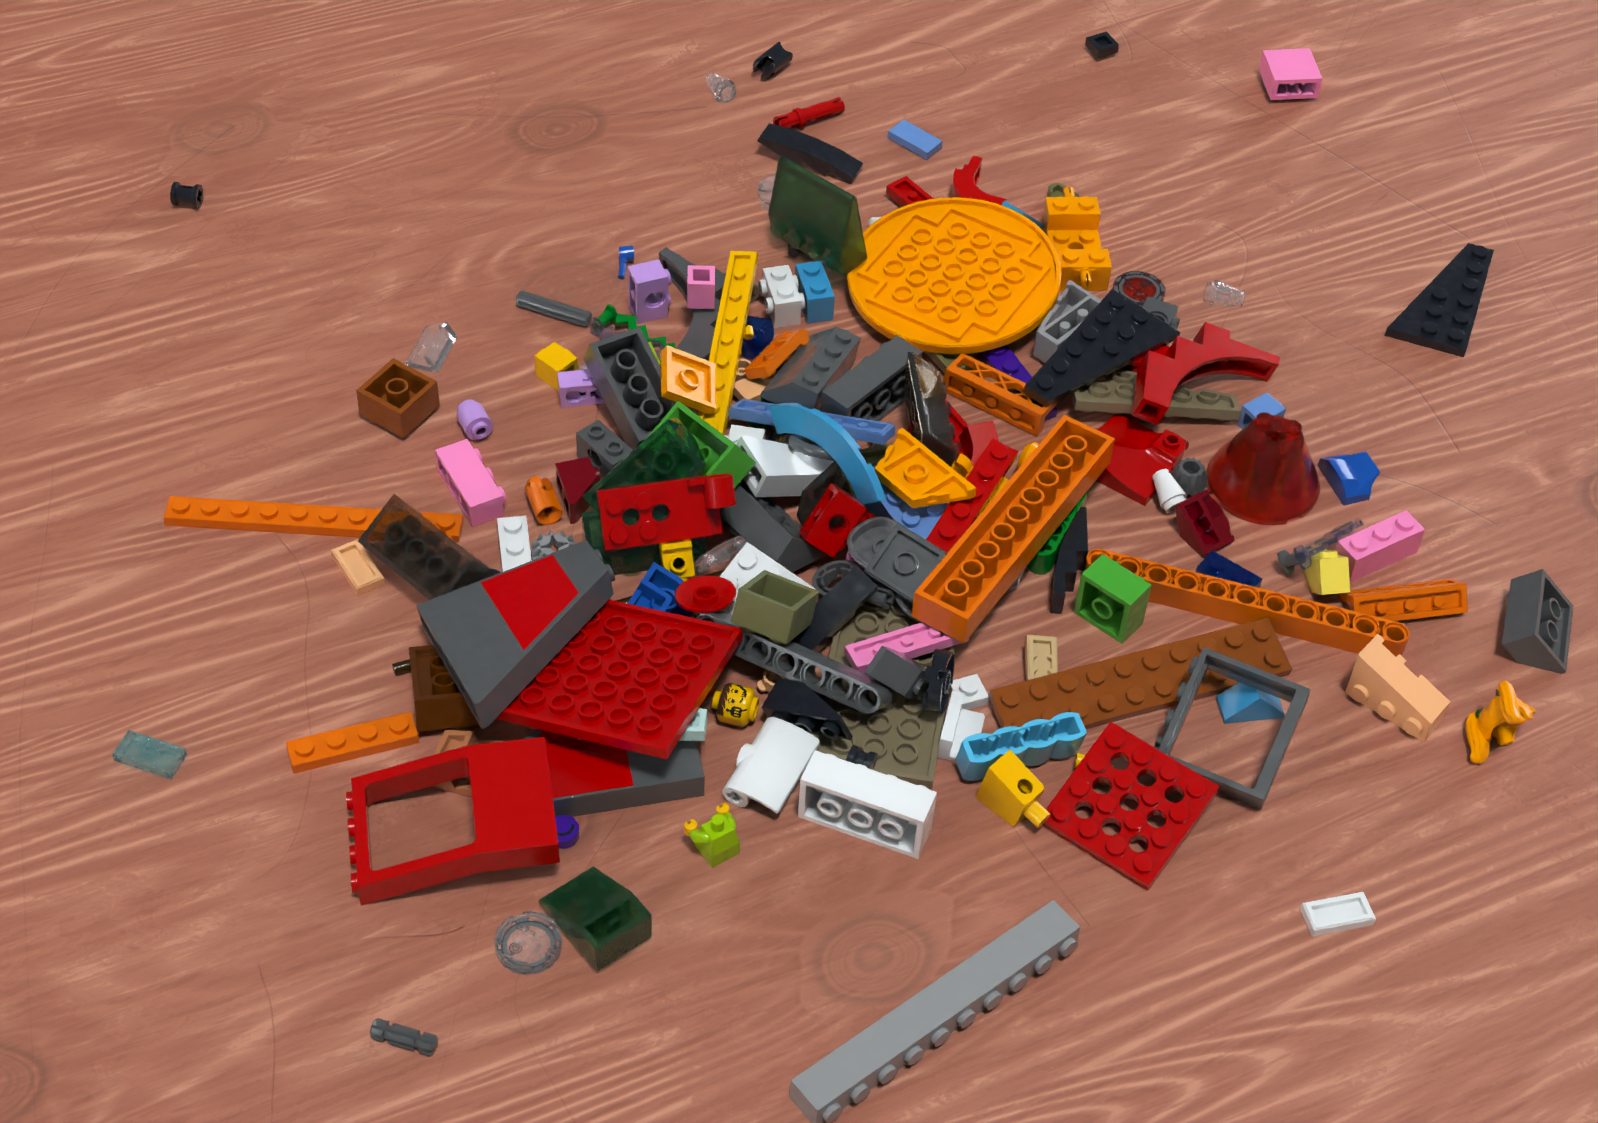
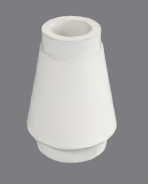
[1152,469,1187,514]

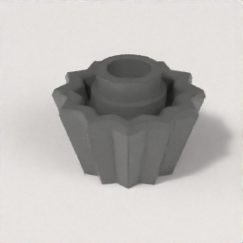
[1170,458,1208,496]

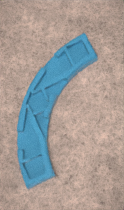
[769,403,886,505]

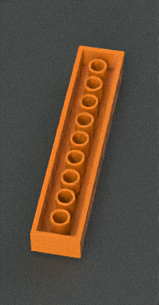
[912,415,1115,643]

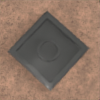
[864,522,947,604]

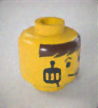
[712,683,760,727]

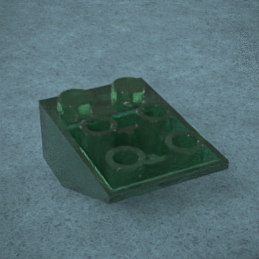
[539,866,652,972]

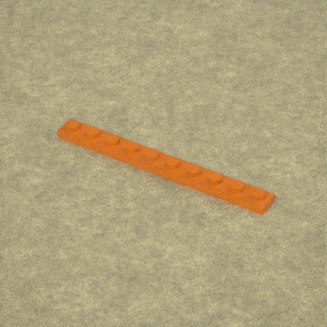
[163,496,464,544]

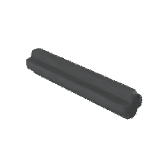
[516,290,592,327]

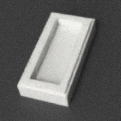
[1300,892,1376,937]

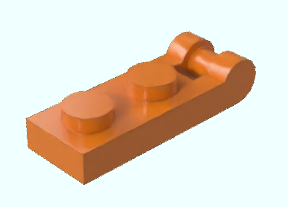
[744,329,809,380]

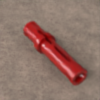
[773,97,845,129]

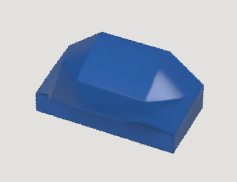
[1318,451,1380,506]

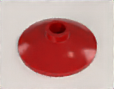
[675,575,736,613]

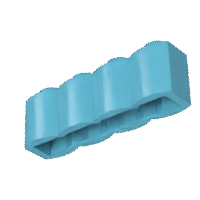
[955,712,1087,781]

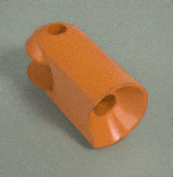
[525,475,563,525]

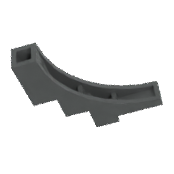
[659,247,726,361]

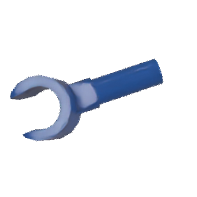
[618,245,634,280]

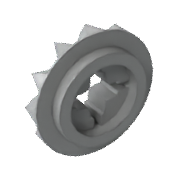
[531,530,577,560]

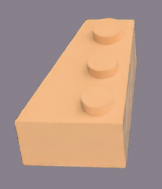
[1345,634,1450,742]

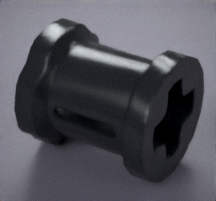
[170,182,203,208]

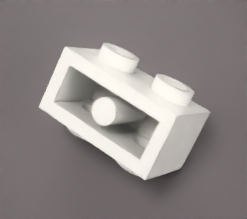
[758,265,805,328]

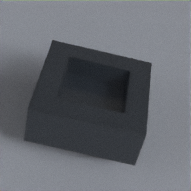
[1085,31,1119,59]

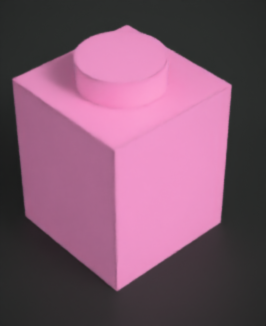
[687,265,715,309]

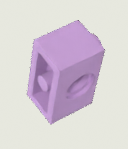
[628,259,671,324]

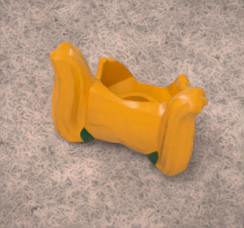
[1465,680,1536,764]

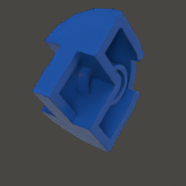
[627,562,693,617]

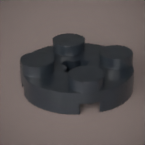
[922,649,955,713]

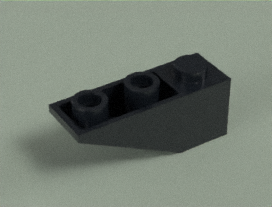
[761,678,853,740]

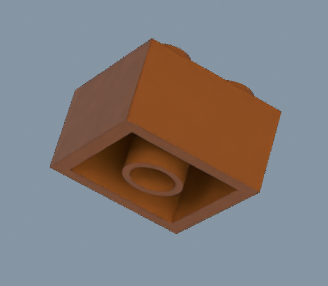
[356,358,440,438]

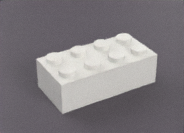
[798,750,937,859]

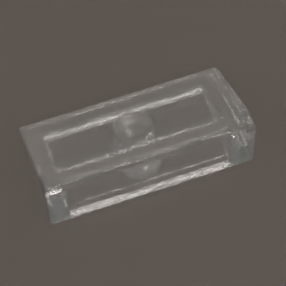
[405,322,457,372]

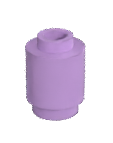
[457,399,493,440]

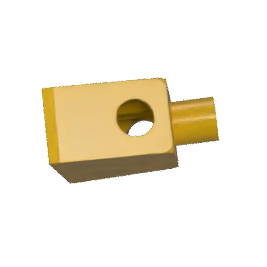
[975,749,1051,828]

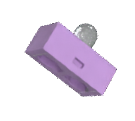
[557,363,605,408]

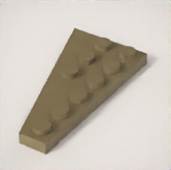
[1071,369,1241,421]

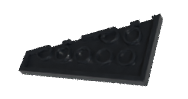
[1385,243,1494,357]
[1023,288,1181,407]

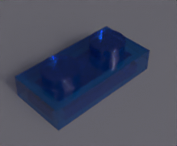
[1196,550,1263,588]

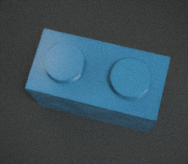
[795,261,835,324]

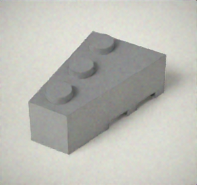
[1033,279,1102,363]

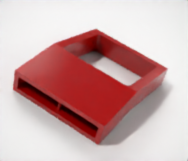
[346,737,560,906]

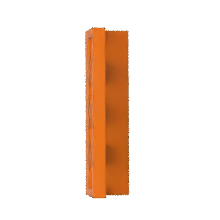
[942,353,1057,436]
[1340,578,1468,621]

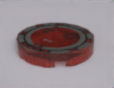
[1113,271,1165,307]

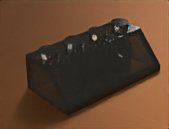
[904,352,959,467]

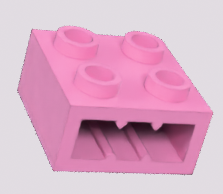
[1259,48,1322,100]

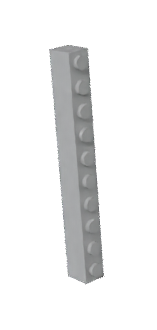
[789,900,1080,1123]

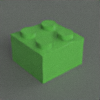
[1074,554,1152,644]

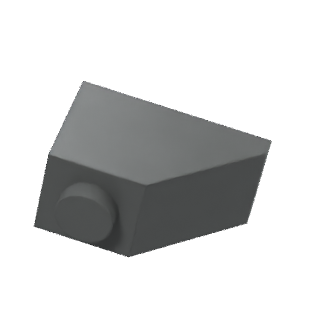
[865,646,929,700]

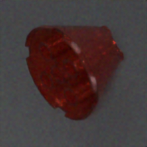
[1206,412,1320,525]

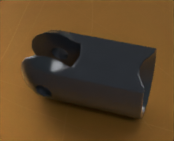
[753,42,793,79]

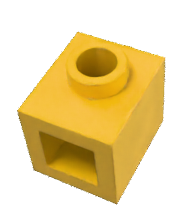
[534,341,578,391]

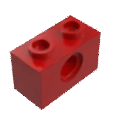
[798,483,867,558]

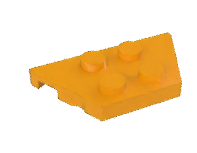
[875,428,976,508]

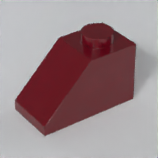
[555,457,601,524]

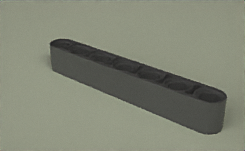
[696,610,892,714]

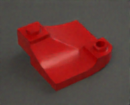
[1096,414,1186,506]

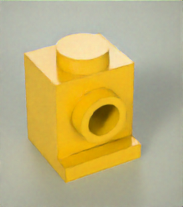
[659,539,695,581]

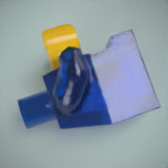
[740,316,774,359]

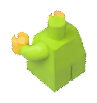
[684,803,740,868]

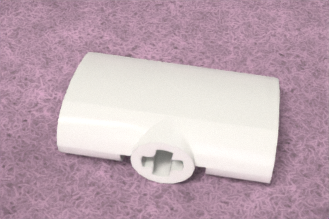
[722,717,820,814]

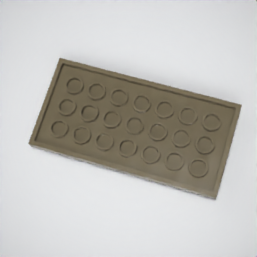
[813,580,956,789]

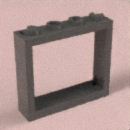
[1154,647,1311,810]

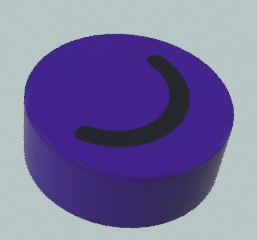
[555,815,579,848]

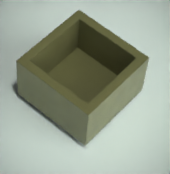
[731,570,819,644]

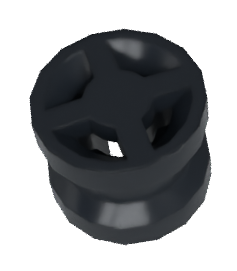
[845,745,878,770]

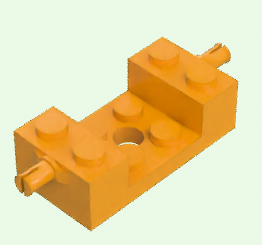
[1042,186,1112,291]

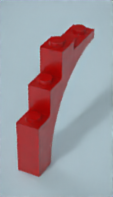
[1132,322,1280,425]

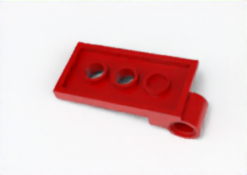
[596,473,736,551]

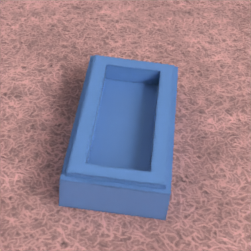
[887,119,943,160]

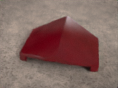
[1175,490,1235,557]

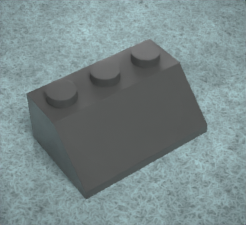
[1501,569,1574,674]

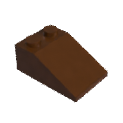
[409,645,479,732]

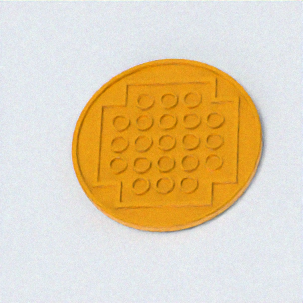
[847,197,1062,354]

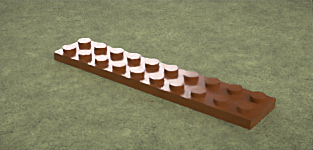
[988,617,1293,729]

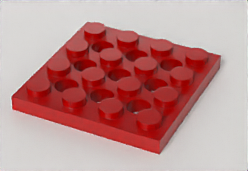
[1043,721,1219,891]

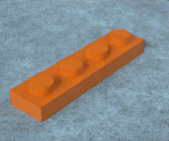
[286,711,419,774]

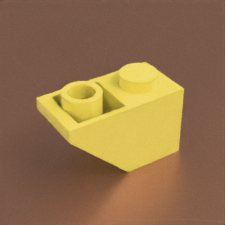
[1301,548,1350,595]

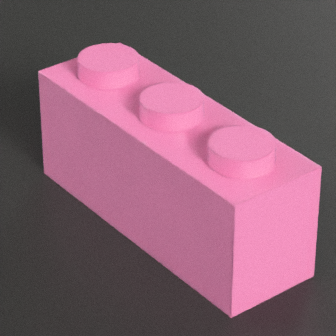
[435,439,506,527]
[1335,510,1425,583]

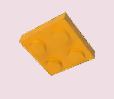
[661,345,716,414]

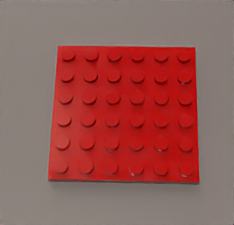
[496,600,743,760]

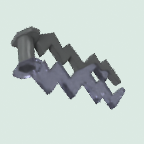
[1277,518,1364,574]

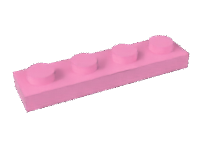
[844,622,969,673]

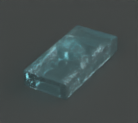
[112,730,187,779]

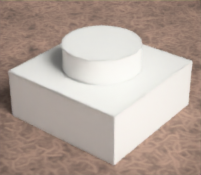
[949,674,989,710]

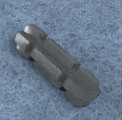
[370,1018,438,1055]

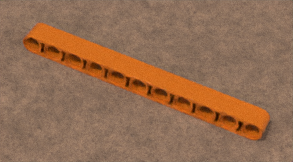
[1084,549,1410,657]

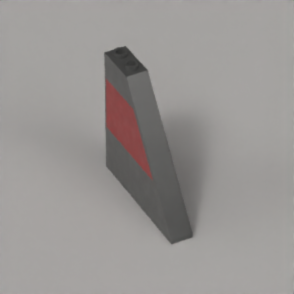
[416,540,615,729]
[524,729,705,817]

